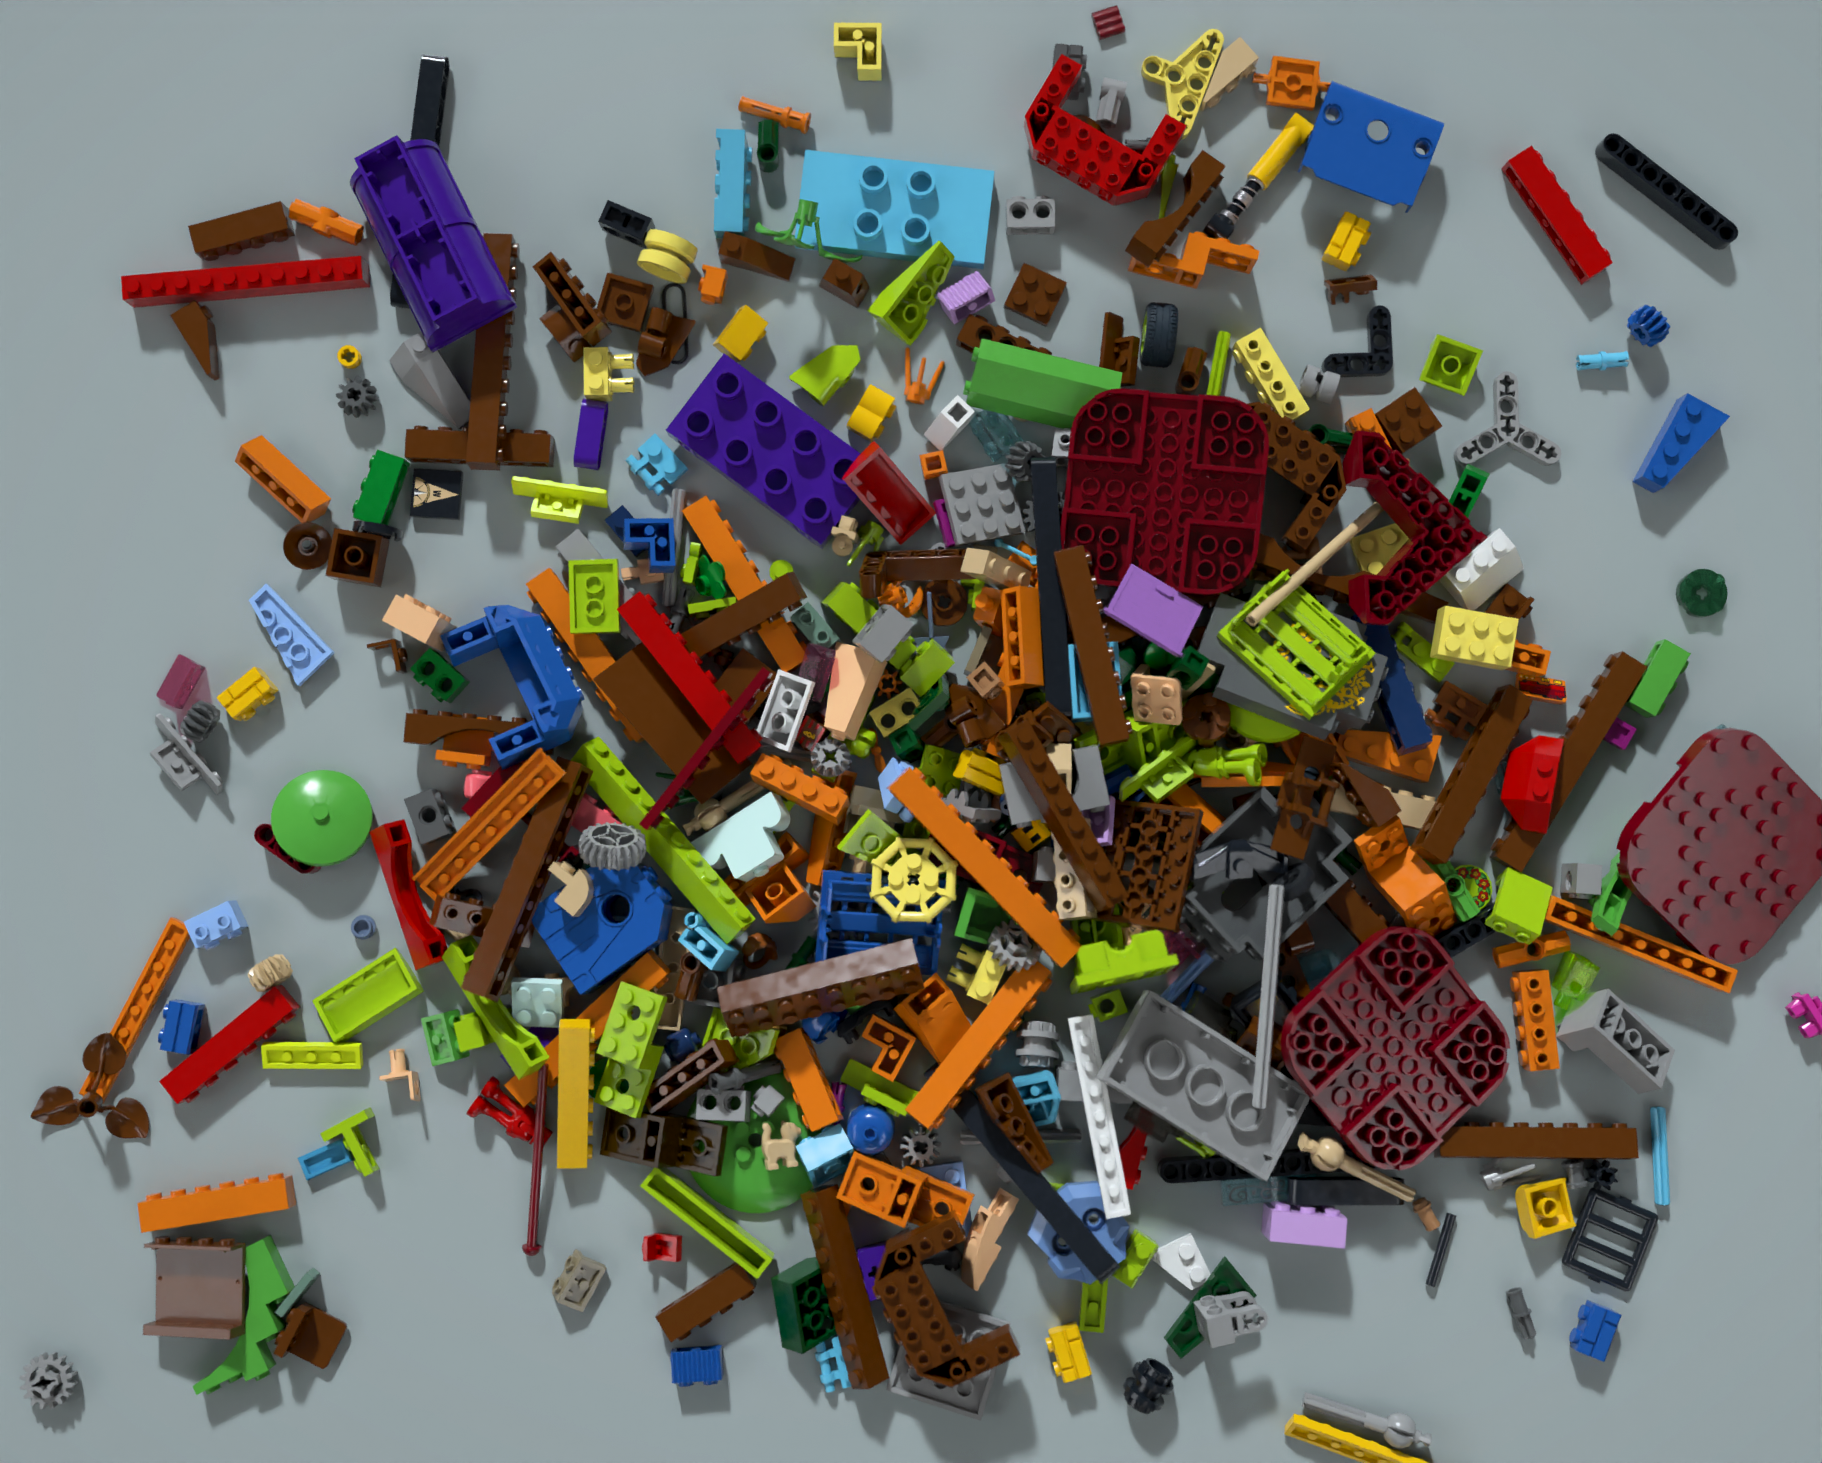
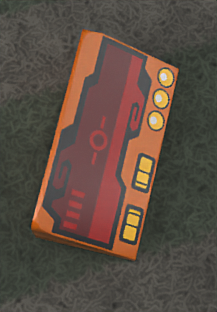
[1515,673,1567,705]

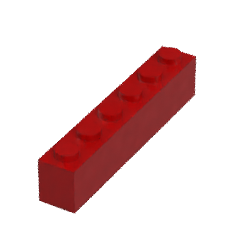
[1501,145,1613,285]
[159,985,300,1104]

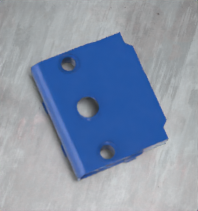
[1298,81,1444,213]

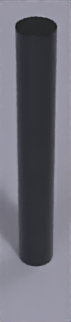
[1425,1212,1456,1287]

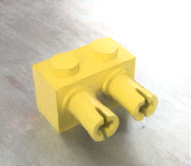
[583,347,635,401]
[946,943,1007,1005]

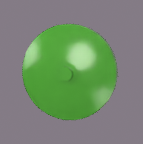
[271,770,373,867]

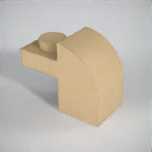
[548,861,594,917]

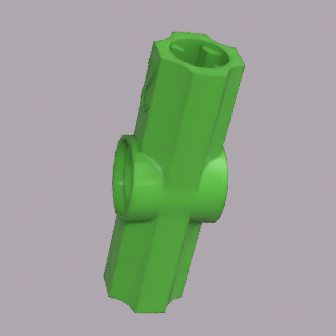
[1422,858,1480,922]

